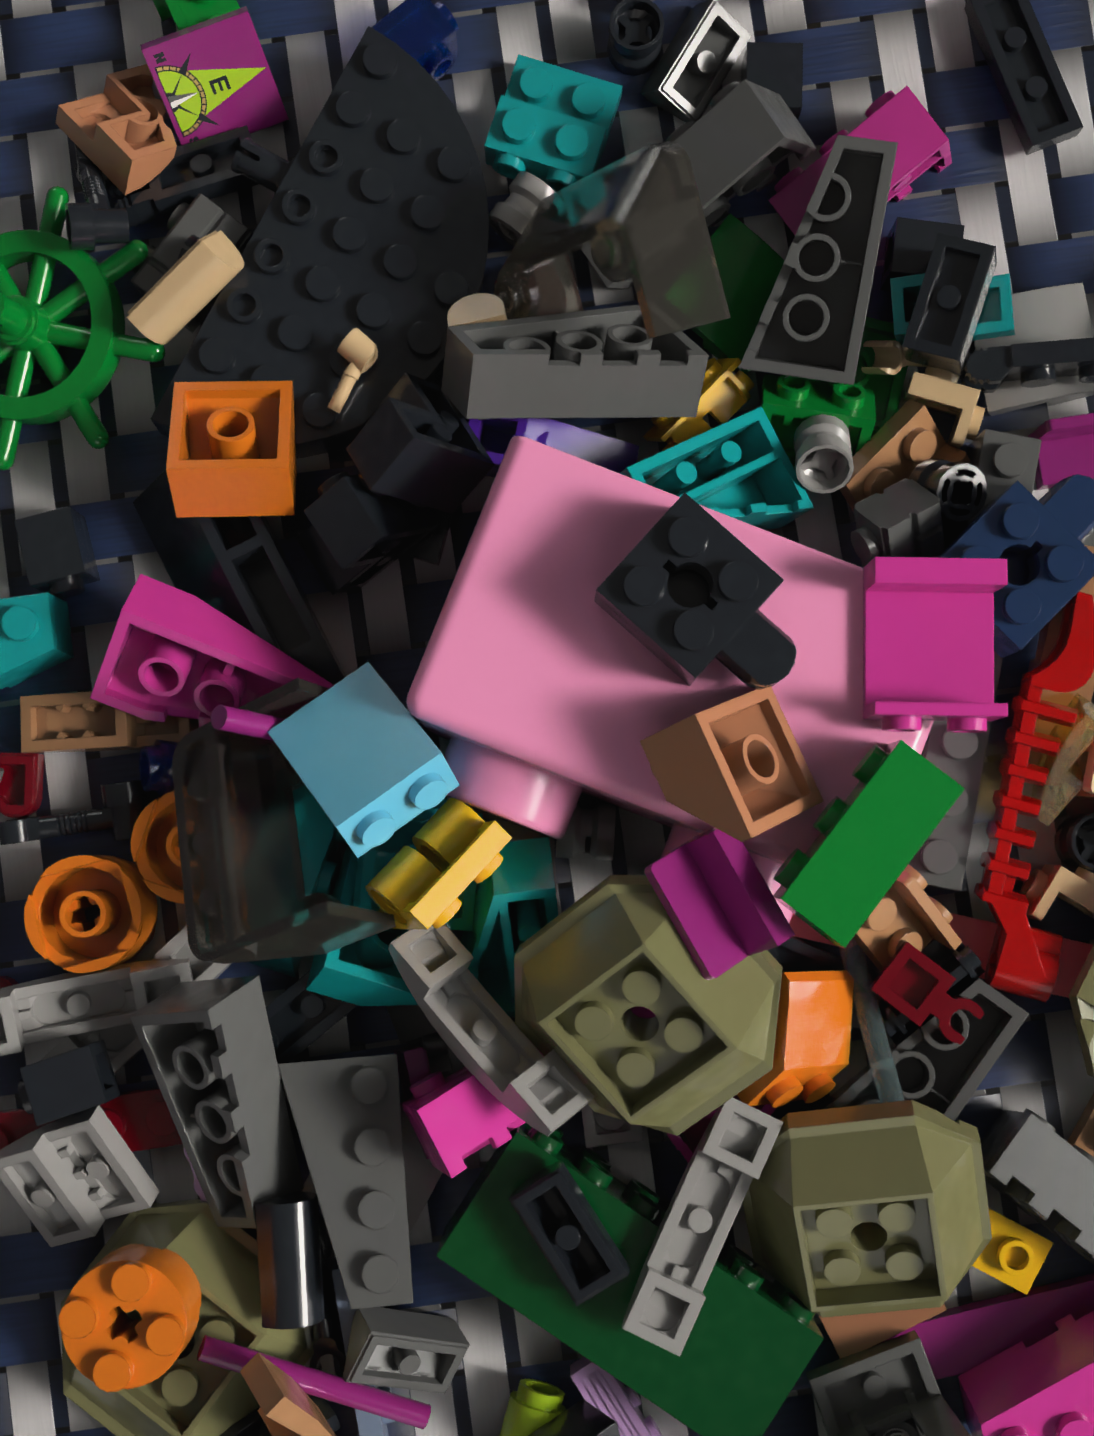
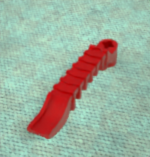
[974,592,1094,1002]

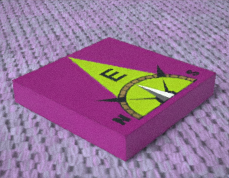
[140,6,289,146]

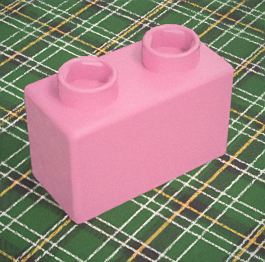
[406,436,934,923]

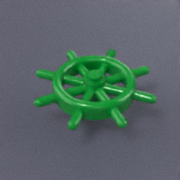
[0,186,165,470]

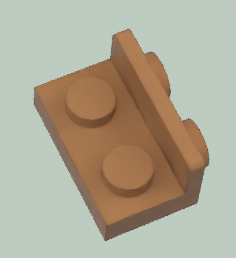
[839,399,970,512]
[853,864,962,972]

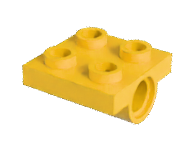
[365,798,512,930]

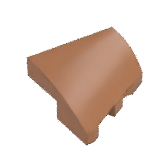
[55,64,177,195]

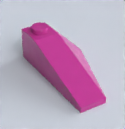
[90,573,334,728]

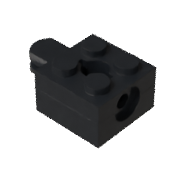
[594,492,797,690]

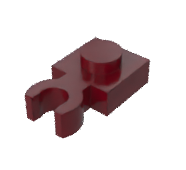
[870,940,984,1044]

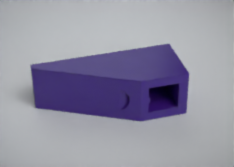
[469,418,639,477]

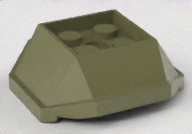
[514,875,783,1136]
[743,1100,992,1318]
[61,1199,314,1436]

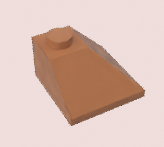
[640,687,824,842]

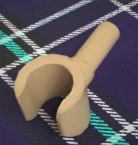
[327,328,378,414]
[862,340,930,375]

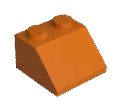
[166,381,297,518]
[737,971,854,1108]

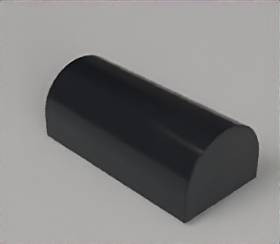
[509,1161,631,1306]
[255,1191,325,1330]

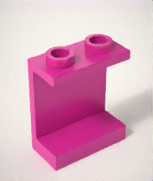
[863,557,1008,733]

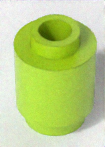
[500,1379,566,1436]

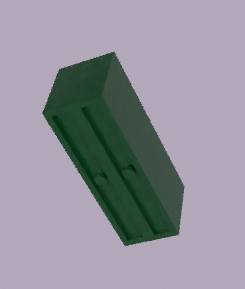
[436,1123,824,1436]

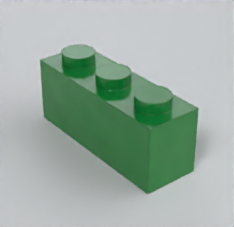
[773,740,965,948]

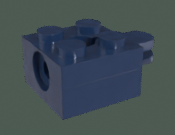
[937,474,1094,658]

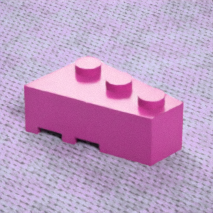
[768,86,952,235]
[400,1041,544,1178]
[958,1311,1094,1436]

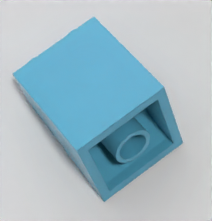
[267,662,460,858]

